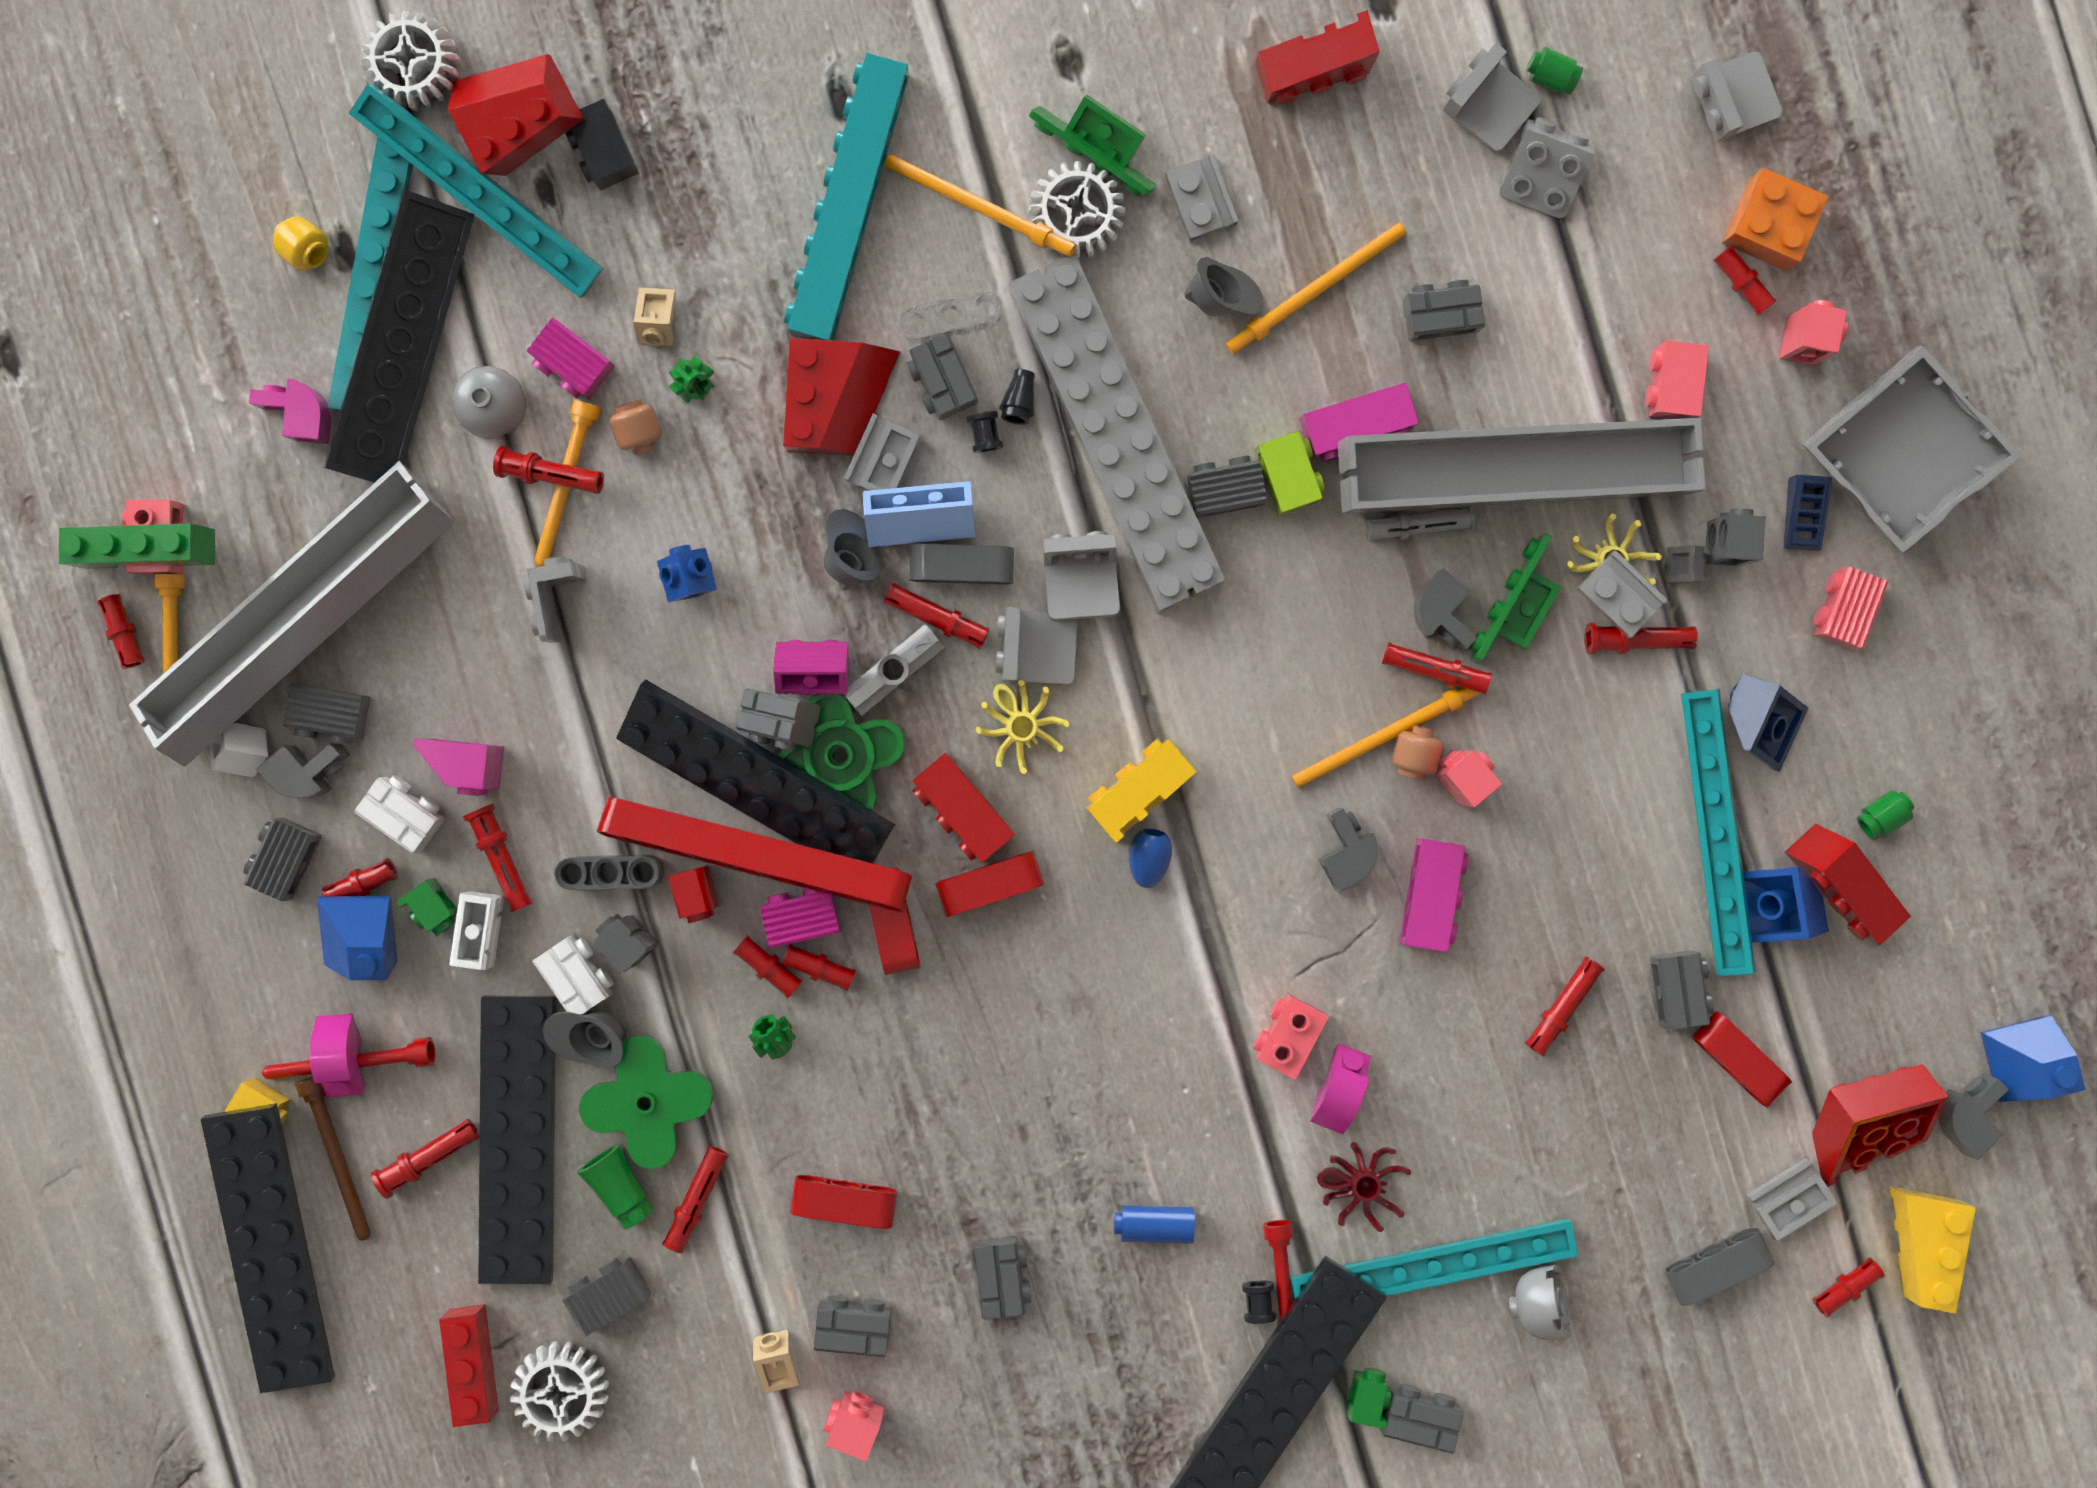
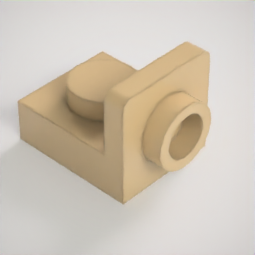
[633,287,677,347]
[753,1330,799,1394]

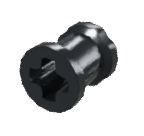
[966,411,1004,453]
[1242,1280,1277,1324]

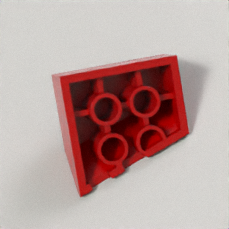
[448,54,584,176]
[783,338,900,456]
[1812,1064,1948,1187]

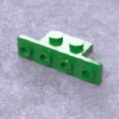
[1029,95,1157,196]
[1469,533,1561,663]

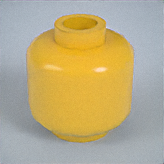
[272,216,328,271]

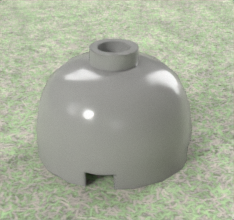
[451,366,527,439]
[1509,1265,1571,1340]

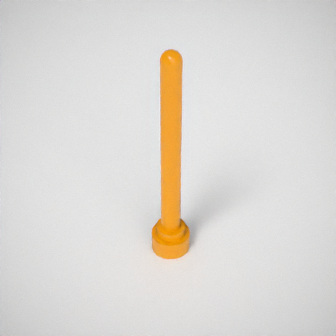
[534,399,602,567]
[154,574,185,674]

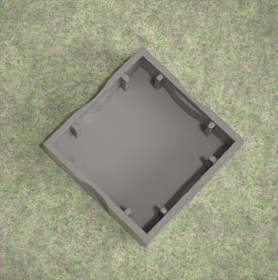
[1802,346,2022,553]

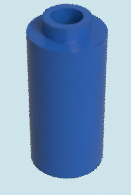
[1114,1205,1195,1244]

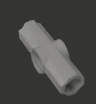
[845,624,945,716]

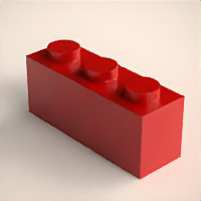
[912,753,1015,863]
[439,1304,499,1427]

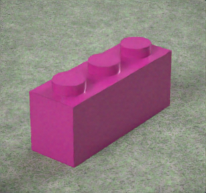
[1299,383,1419,462]
[1400,838,1469,952]

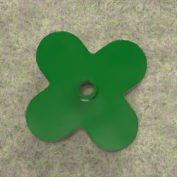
[778,693,905,810]
[579,1035,714,1169]

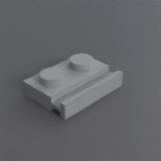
[1165,154,1239,242]
[844,413,920,491]
[1576,550,1667,638]
[1746,1157,1838,1241]

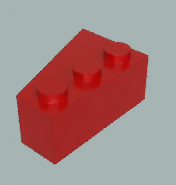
[1255,10,1380,104]
[1785,823,1911,946]

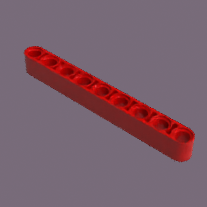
[597,797,912,912]

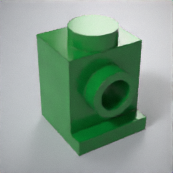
[396,878,457,937]
[1346,1368,1391,1429]

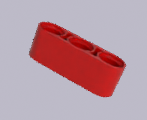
[935,851,1045,917]
[869,867,920,975]
[1691,1011,1792,1108]
[790,1175,898,1229]

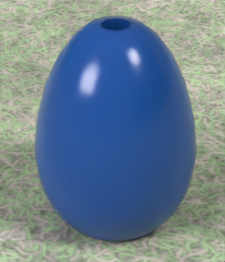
[1129,829,1172,888]

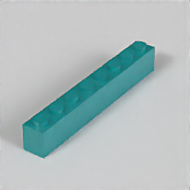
[784,52,910,341]

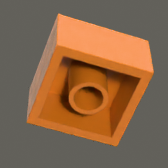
[1722,167,1829,271]

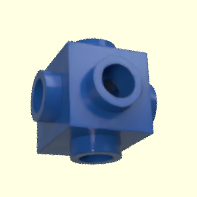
[657,545,717,603]

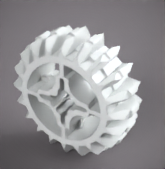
[360,10,460,111]
[1029,161,1125,259]
[510,1341,609,1442]

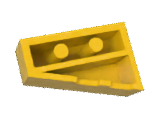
[1086,738,1197,843]
[1889,1186,1976,1314]

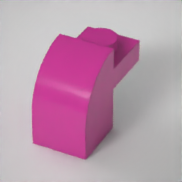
[249,378,331,444]
[310,1014,365,1098]
[1310,1043,1371,1134]

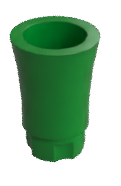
[577,1144,653,1230]

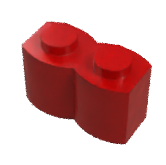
[667,865,719,924]

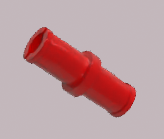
[1713,246,1777,315]
[97,594,145,669]
[321,858,398,896]
[733,935,802,999]
[781,944,856,991]
[1812,1257,1885,1318]

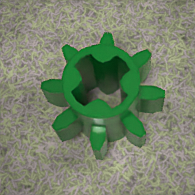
[668,356,714,403]
[748,1014,796,1060]

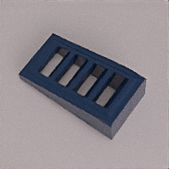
[1784,475,1832,551]

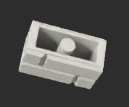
[354,775,445,854]
[449,891,505,970]
[532,935,614,1015]

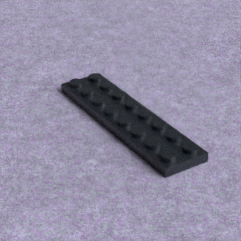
[323,189,475,483]
[616,679,895,864]
[478,995,556,1284]
[200,1103,335,1394]
[1170,1255,1387,1488]

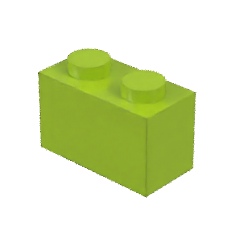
[1255,431,1325,516]

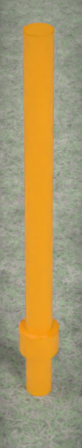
[885,154,1077,257]
[1225,223,1407,355]
[1291,687,1481,789]

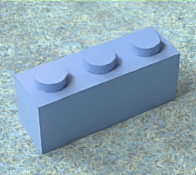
[863,481,976,547]

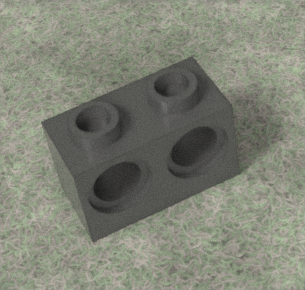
[1705,509,1766,566]

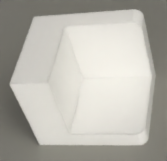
[210,723,268,777]

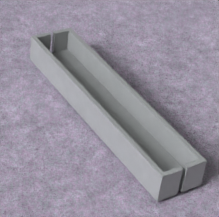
[1009,253,1225,613]
[1338,418,1706,514]
[129,461,455,767]

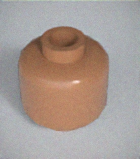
[609,399,662,455]
[1392,725,1443,780]

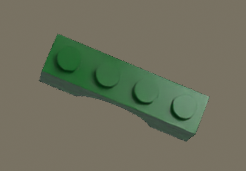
[59,523,215,569]

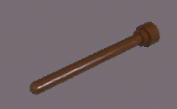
[294,1077,371,1241]

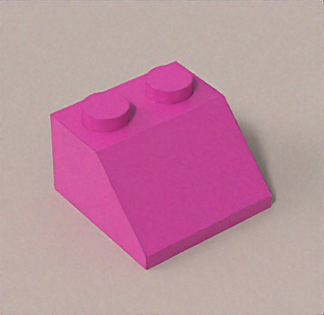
[413,738,504,796]

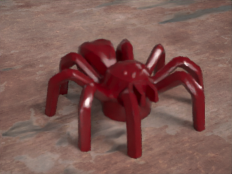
[1316,1142,1411,1232]

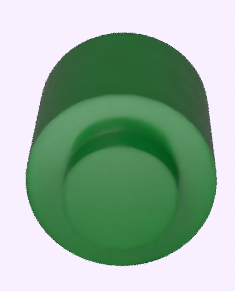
[1526,47,1583,95]
[1857,790,1914,840]

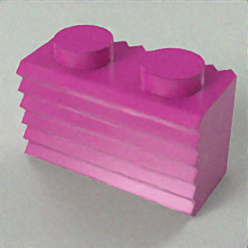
[527,317,615,399]
[773,640,850,695]
[760,888,842,949]

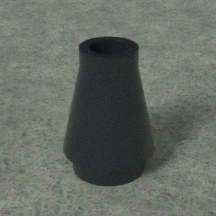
[999,369,1035,425]

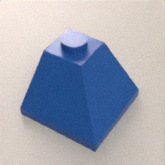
[1743,866,1829,943]
[317,896,398,980]
[1980,1015,2086,1102]

